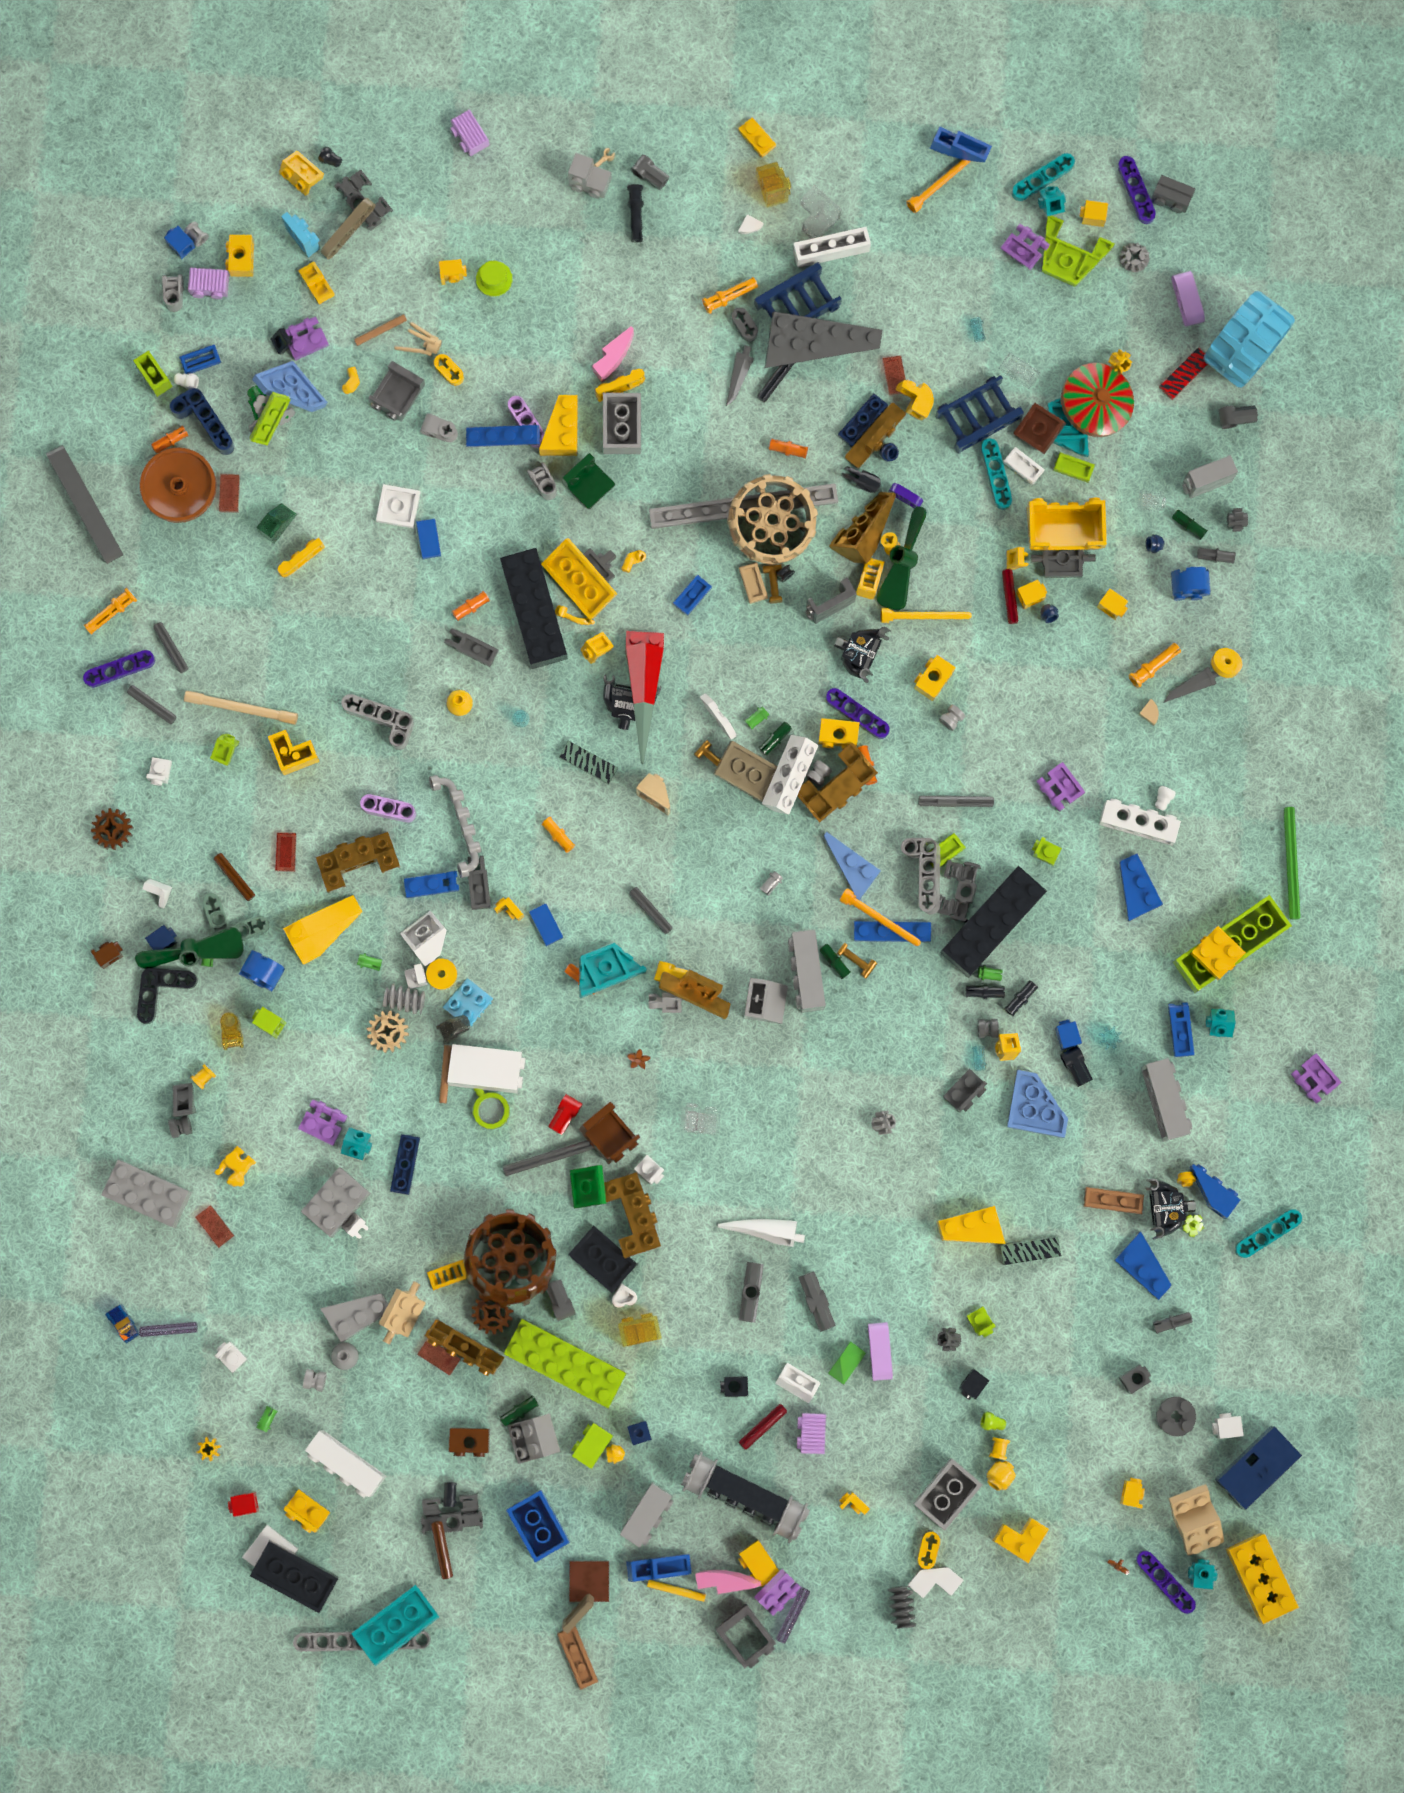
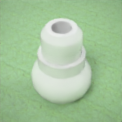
[174,373,199,390]
[1155,786,1175,811]

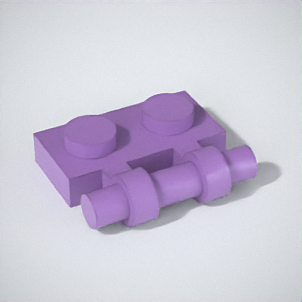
[1001,224,1050,270]
[286,316,329,361]
[1036,762,1085,812]
[1291,1053,1342,1104]
[298,1100,348,1146]
[754,1569,801,1616]

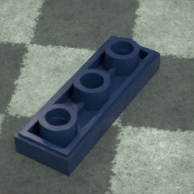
[838,393,888,447]
[390,1134,420,1195]

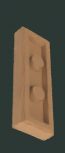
[1083,1187,1144,1214]
[557,1625,599,1690]

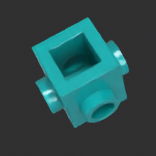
[1038,186,1066,216]
[1206,1008,1236,1038]
[341,1127,373,1160]
[1188,1559,1218,1589]

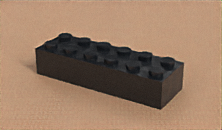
[500,548,568,669]
[940,865,1047,978]

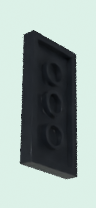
[250,1540,339,1613]

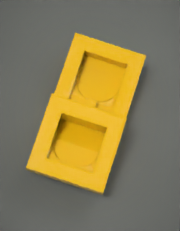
[298,261,335,305]

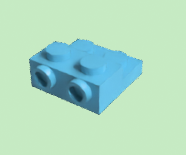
[281,212,320,257]

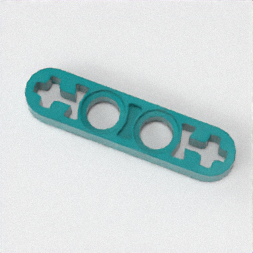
[1012,153,1075,201]
[981,438,1013,510]
[1235,1209,1302,1258]

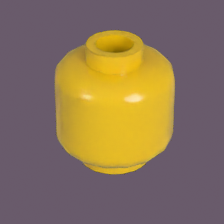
[986,1461,1016,1491]

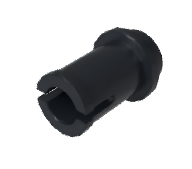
[442,1482,457,1507]

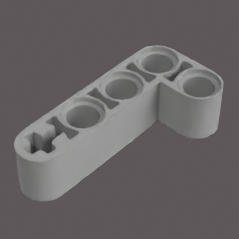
[341,694,414,750]
[901,838,940,915]

